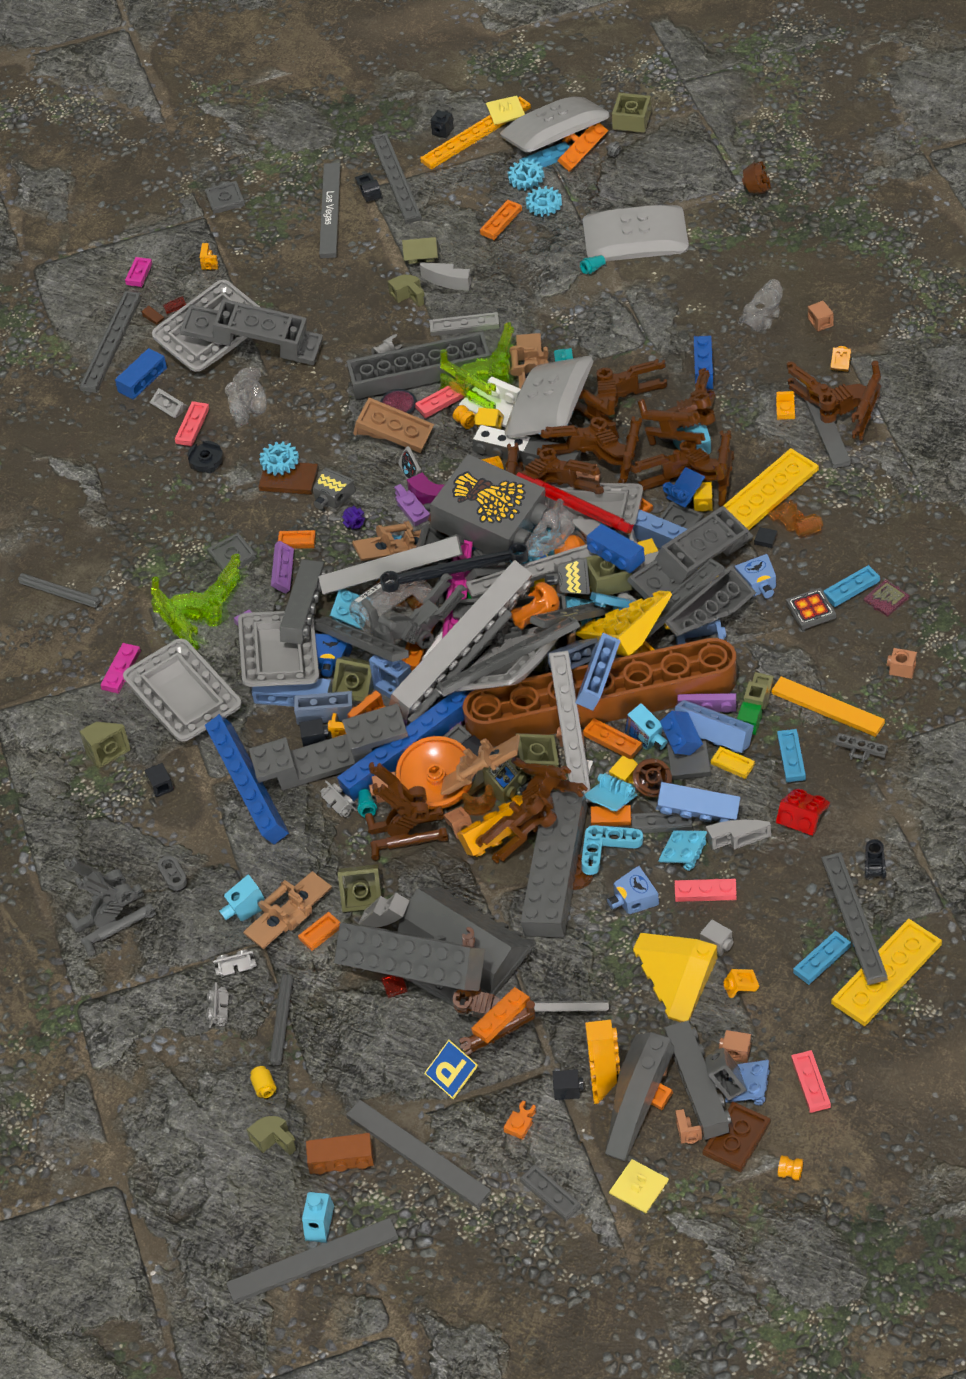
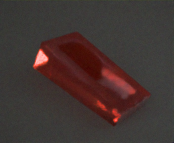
[163,296,186,314]

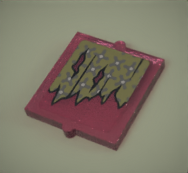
[864,580,909,617]

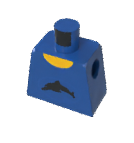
[315,634,352,677]

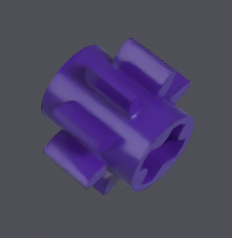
[342,506,365,530]

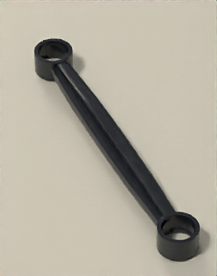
[380,542,528,593]

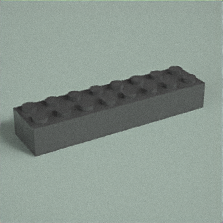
[346,331,492,399]
[521,791,588,937]
[334,922,485,991]

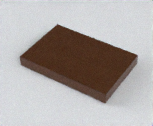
[258,463,319,494]
[702,1101,771,1173]

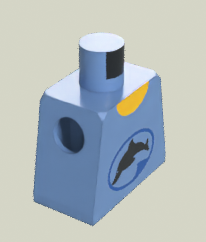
[735,554,776,598]
[607,866,659,914]

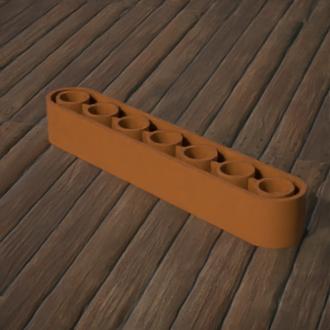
[463,638,737,747]

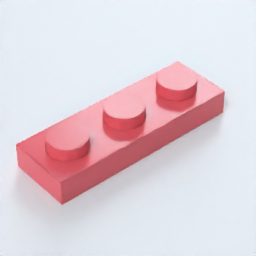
[415,380,469,418]
[175,401,209,446]
[675,879,737,902]
[791,1050,831,1113]

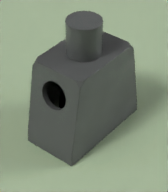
[705,1048,747,1100]

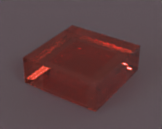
[381,975,407,998]

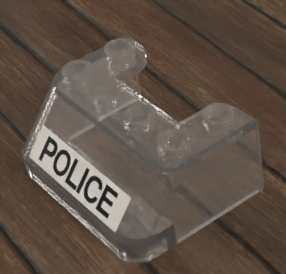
[349,570,439,636]

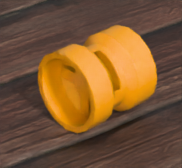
[453,405,475,429]
[778,1155,803,1181]

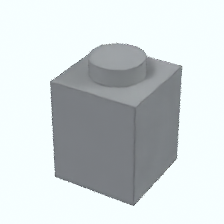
[700,919,733,956]

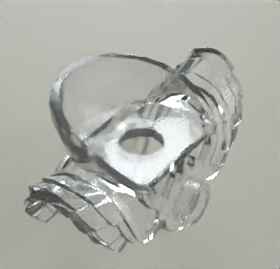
[738,279,783,332]
[225,367,267,425]
[526,499,575,557]

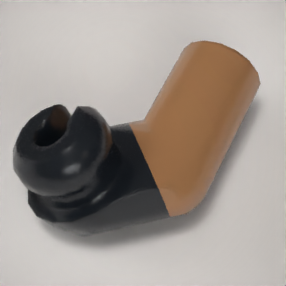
[566,621,582,645]

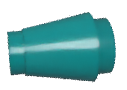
[580,255,606,274]
[357,789,377,817]

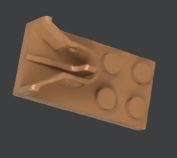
[353,398,434,453]

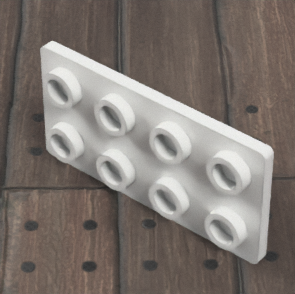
[459,376,521,428]

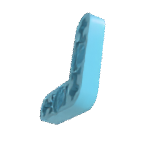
[581,825,643,875]

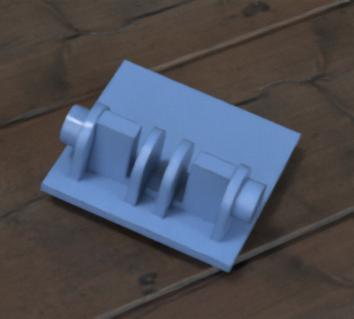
[725,1060,769,1106]

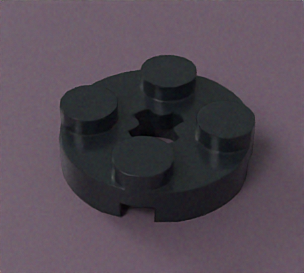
[187,441,224,473]

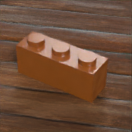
[306,1133,374,1174]

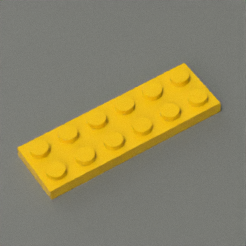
[723,448,819,530]
[831,919,942,1026]

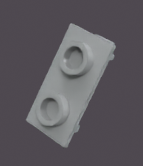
[320,781,358,817]
[213,949,256,977]
[206,982,229,1028]

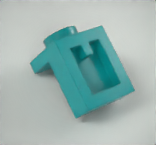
[554,348,573,362]

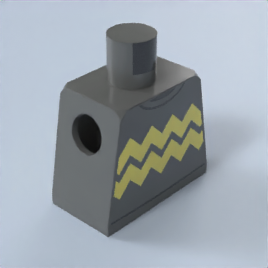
[313,467,356,510]
[545,558,590,594]

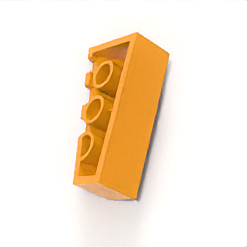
[457,795,523,857]
[585,1020,620,1104]

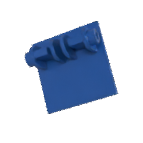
[663,467,705,508]

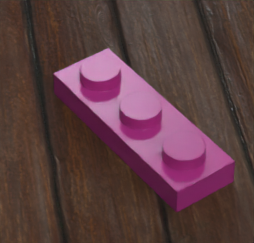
[100,643,141,694]

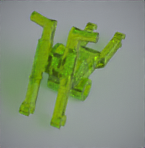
[440,322,514,409]
[151,554,240,650]

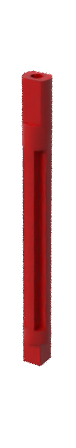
[517,472,634,534]

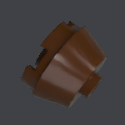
[742,161,771,194]
[633,758,672,797]

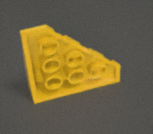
[576,590,672,656]
[633,933,717,1023]

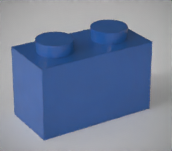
[660,710,703,755]

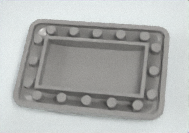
[500,97,610,152]
[583,205,689,261]
[152,280,260,372]
[504,356,593,438]
[536,483,643,530]
[238,611,319,687]
[456,627,558,691]
[123,639,241,742]

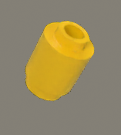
[250,1066,276,1098]

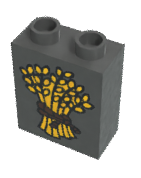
[430,454,550,562]

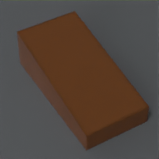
[141,306,164,325]

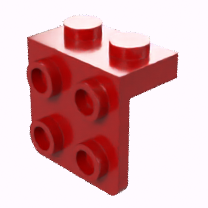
[776,789,830,836]

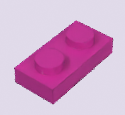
[125,257,152,287]

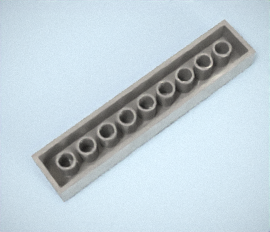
[389,560,532,721]

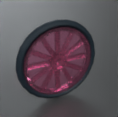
[380,389,417,414]

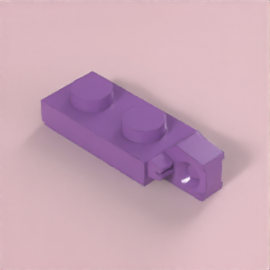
[394,484,430,526]

